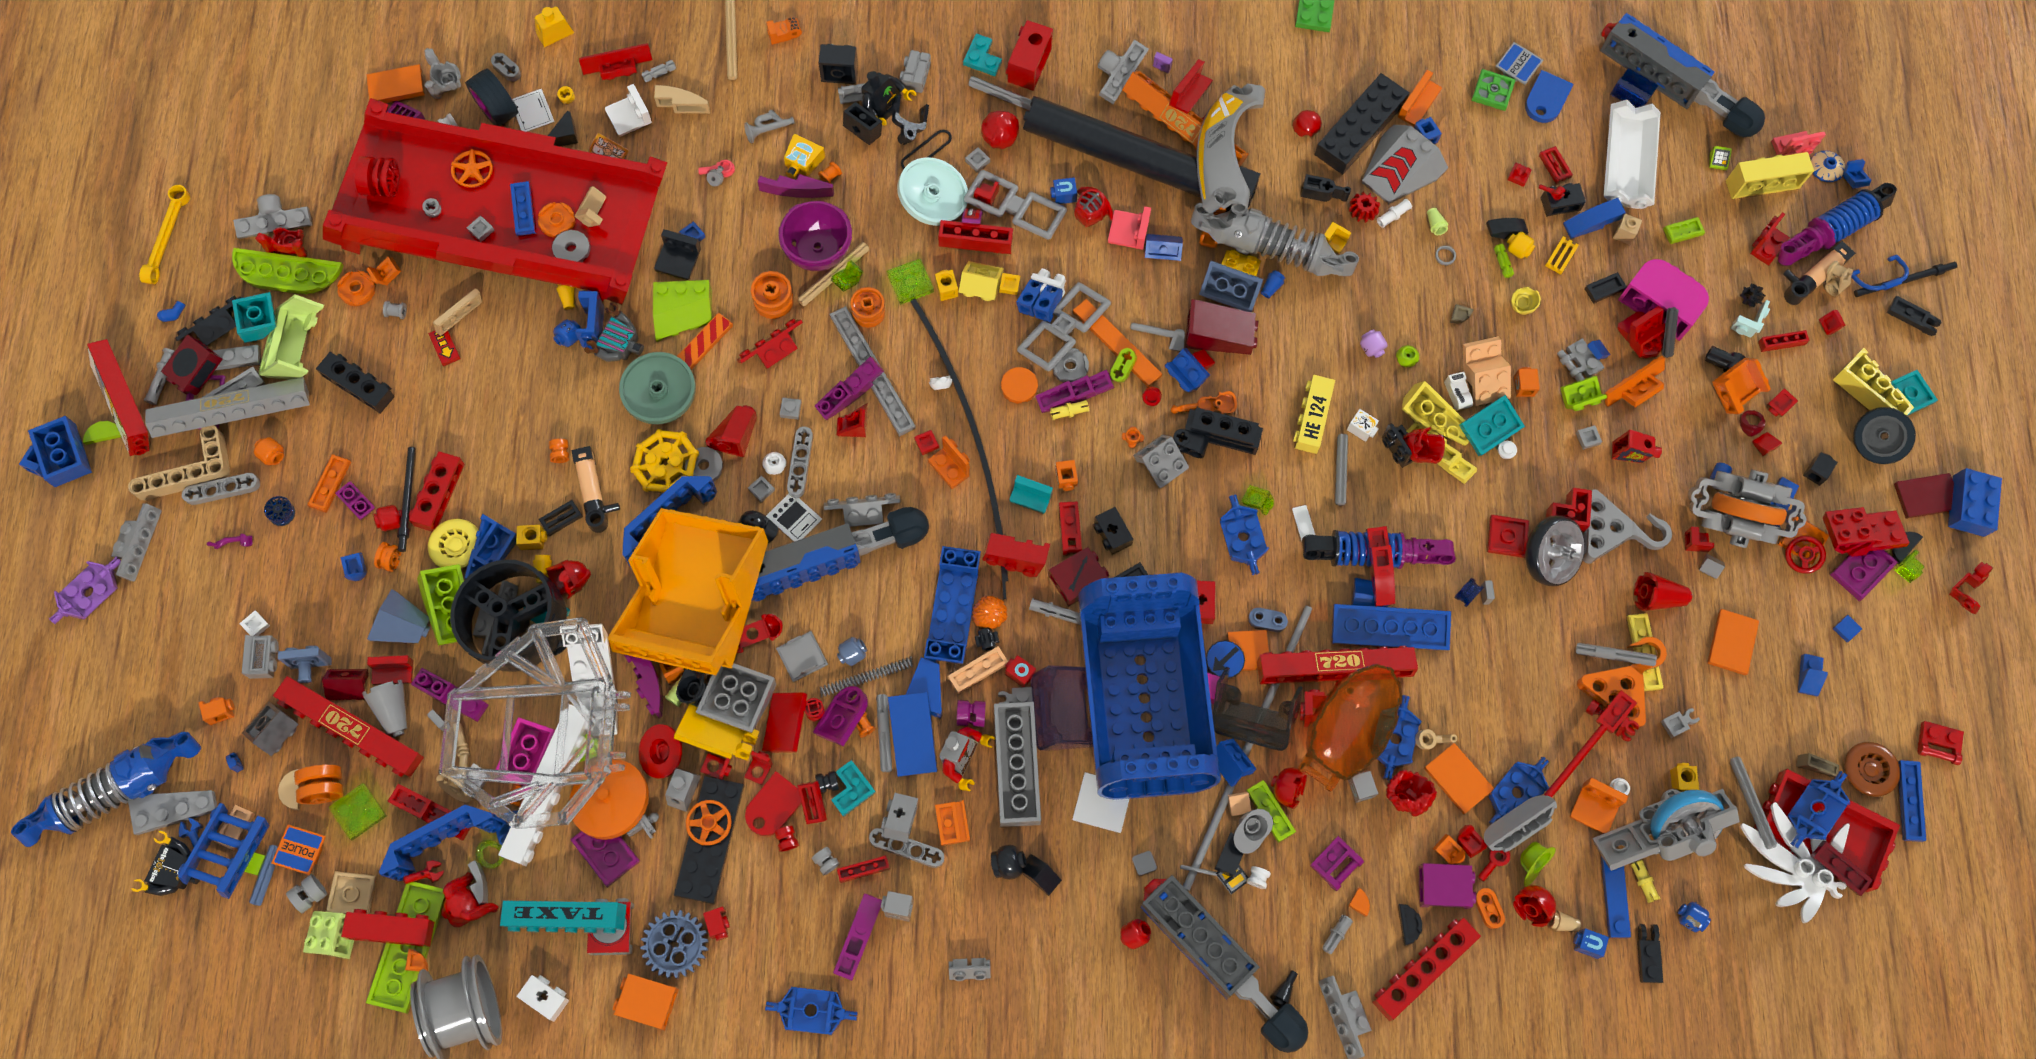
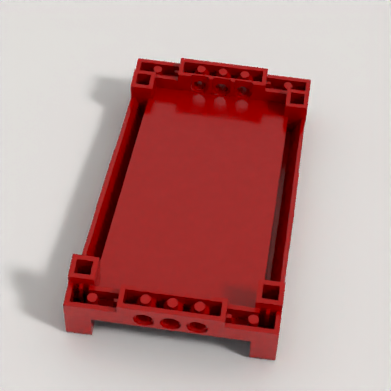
[323,98,667,305]

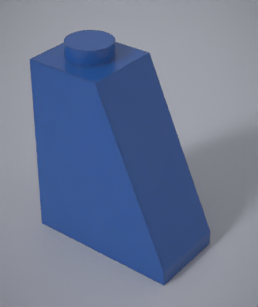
[906,657,942,719]

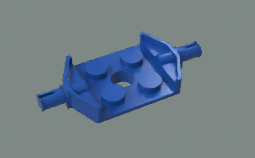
[1220,494,1269,575]
[1372,695,1421,780]
[1489,757,1549,824]
[1788,771,1850,848]
[765,987,858,1035]

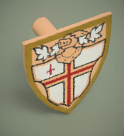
[589,133,629,159]

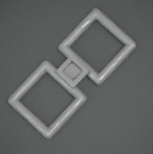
[963,170,1067,240]
[1017,282,1111,371]

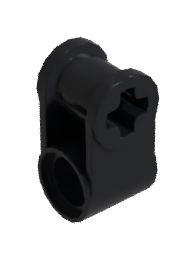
[1173,429,1209,459]

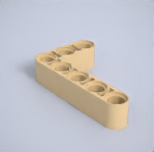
[128,425,230,500]

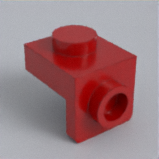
[1767,388,1798,417]

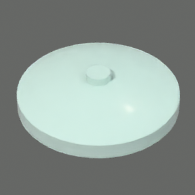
[897,157,968,226]

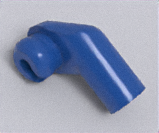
[157,301,186,322]

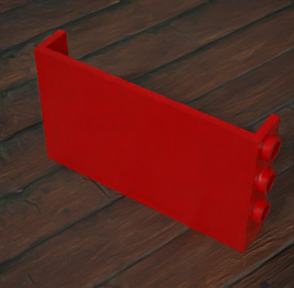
[1754,769,1900,892]

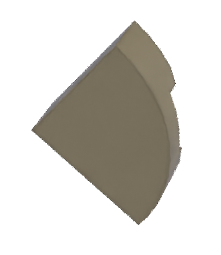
[1450,304,1474,323]

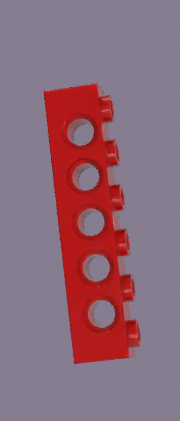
[1372,918,1481,1021]

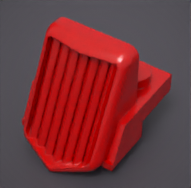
[1617,306,1666,358]

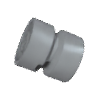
[286,874,328,914]

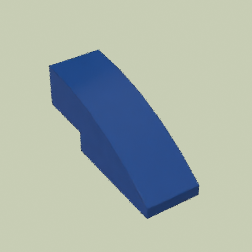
[1563,198,1626,239]

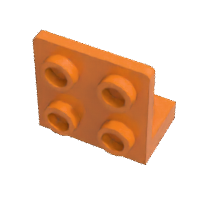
[928,435,970,489]
[1570,777,1629,834]

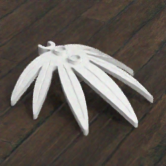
[1740,802,1850,923]

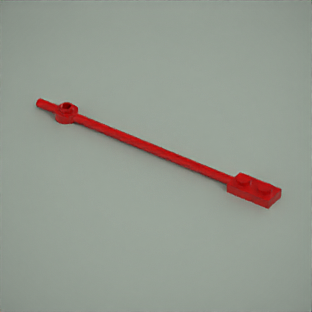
[1477,690,1637,882]

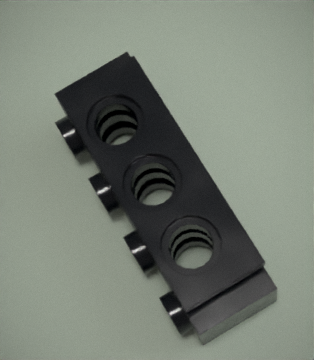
[1183,407,1263,455]

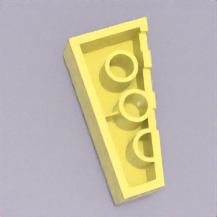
[1833,348,1914,415]

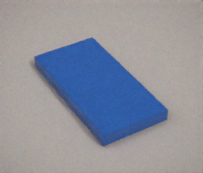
[888,692,938,777]

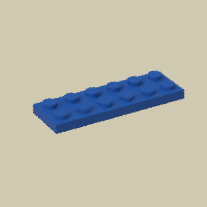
[1332,604,1451,650]

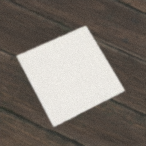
[1072,772,1129,833]

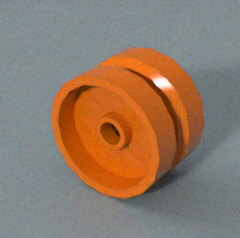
[751,271,794,319]
[294,765,344,804]

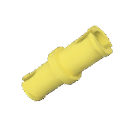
[1050,400,1089,420]
[1631,860,1660,903]

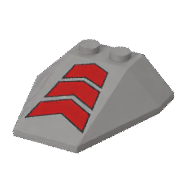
[1362,124,1448,204]

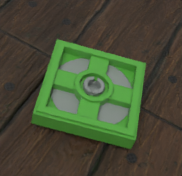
[1471,69,1516,111]

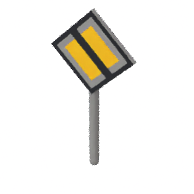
[1180,865,1248,894]

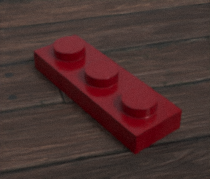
[1811,841,1874,896]

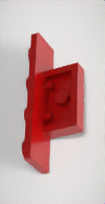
[579,43,653,80]
[737,318,803,369]

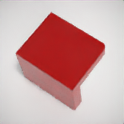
[974,181,999,206]
[1685,526,1714,552]

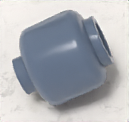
[837,637,867,666]

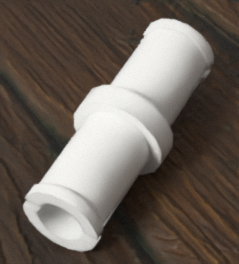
[1377,199,1412,228]

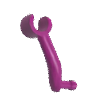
[207,534,252,549]

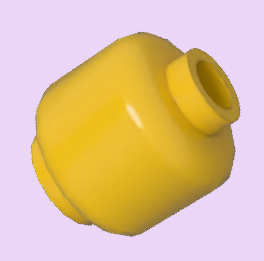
[1507,232,1536,259]

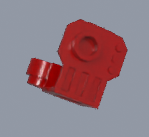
[1949,562,1993,614]

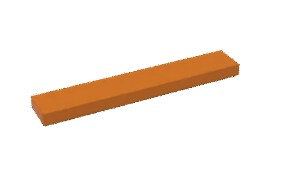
[1073,299,1162,387]

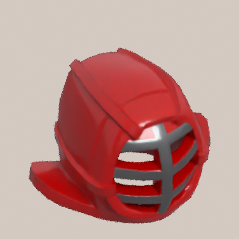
[1074,187,1113,227]

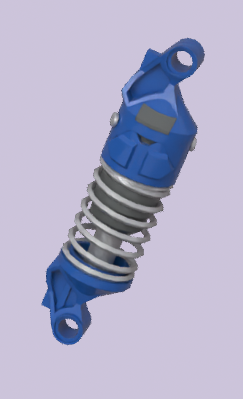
[11,732,201,847]

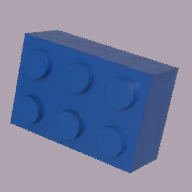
[28,416,92,487]
[1948,468,2002,537]

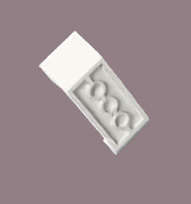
[561,624,618,736]

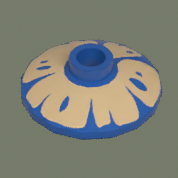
[1811,151,1845,182]

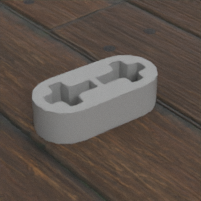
[491,53,521,82]

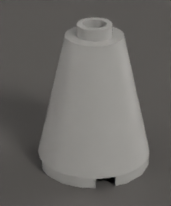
[362,680,407,738]

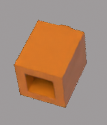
[1514,367,1540,397]

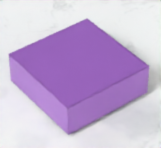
[1153,52,1173,73]

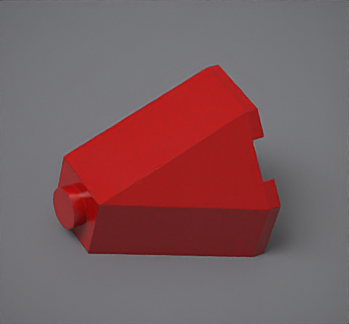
[705,405,757,457]

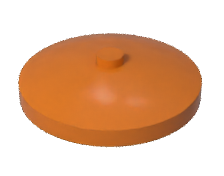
[569,760,649,840]

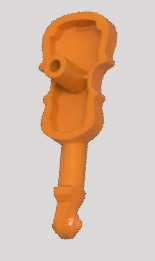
[1171,391,1237,414]

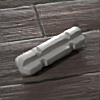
[642,60,676,82]

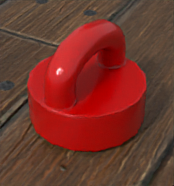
[1142,387,1162,406]

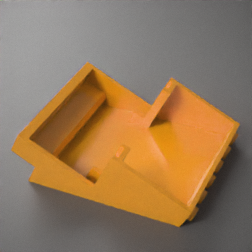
[608,508,768,676]

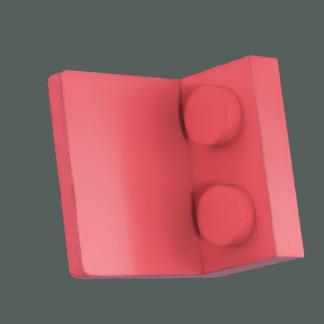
[1771,131,1826,156]
[1108,206,1151,250]

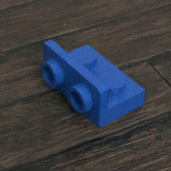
[1165,348,1210,392]

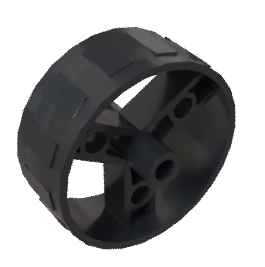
[450,559,567,672]

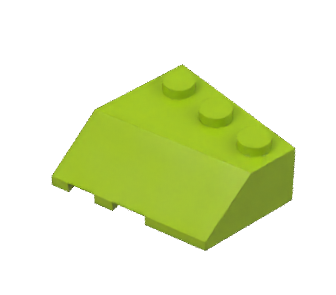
[653,280,712,342]

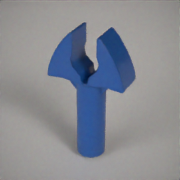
[179,818,204,848]

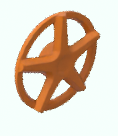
[451,149,493,187]
[686,800,732,846]

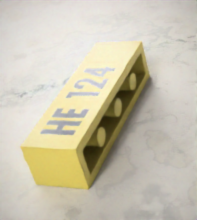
[1293,375,1335,454]

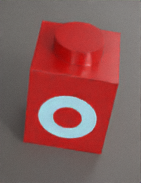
[1005,655,1036,687]

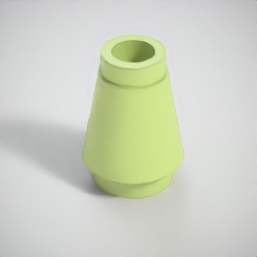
[1427,208,1448,236]

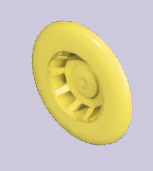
[428,519,479,569]

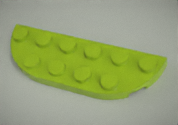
[232,248,344,294]

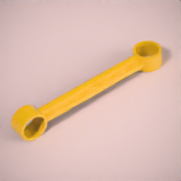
[139,185,190,285]

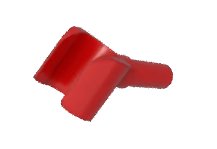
[1538,184,1565,200]

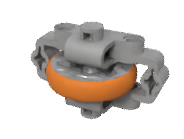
[1688,469,1806,548]

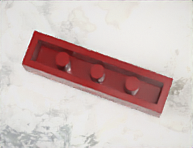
[1758,330,1810,352]
[837,855,890,883]

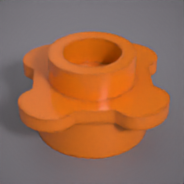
[1122,427,1144,448]

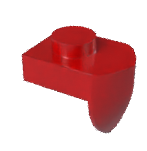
[1457,825,1487,858]

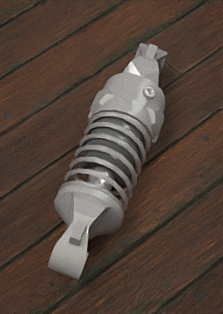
[1191,203,1359,276]

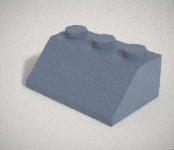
[1199,261,1263,312]

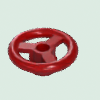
[1785,536,1826,574]

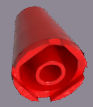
[1634,572,1692,611]

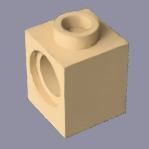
[1613,214,1642,245]

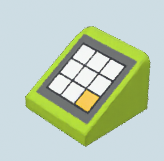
[1709,146,1732,170]

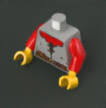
[940,727,995,791]

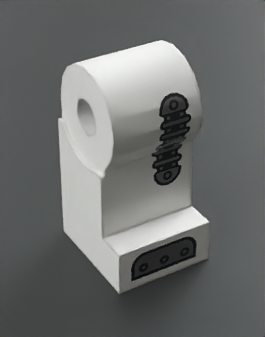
[1444,372,1473,410]

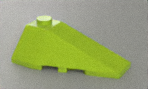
[417,564,464,646]

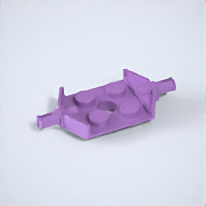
[49,557,121,624]

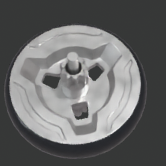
[1525,515,1585,587]

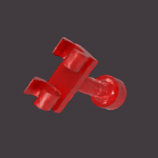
[1585,699,1639,742]

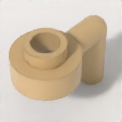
[1415,729,1457,750]

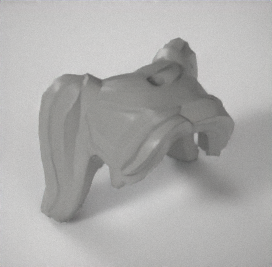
[424,48,461,99]

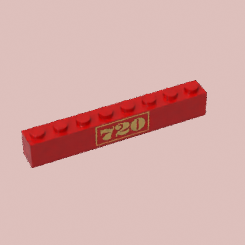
[1257,646,1418,684]
[273,676,424,778]

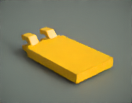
[674,704,760,760]

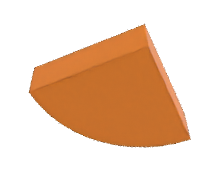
[1348,888,1370,917]
[405,949,428,972]

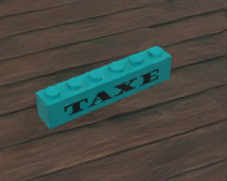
[500,901,626,934]

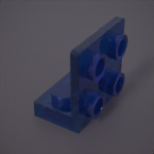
[1610,68,1658,108]

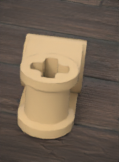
[1825,261,1853,296]

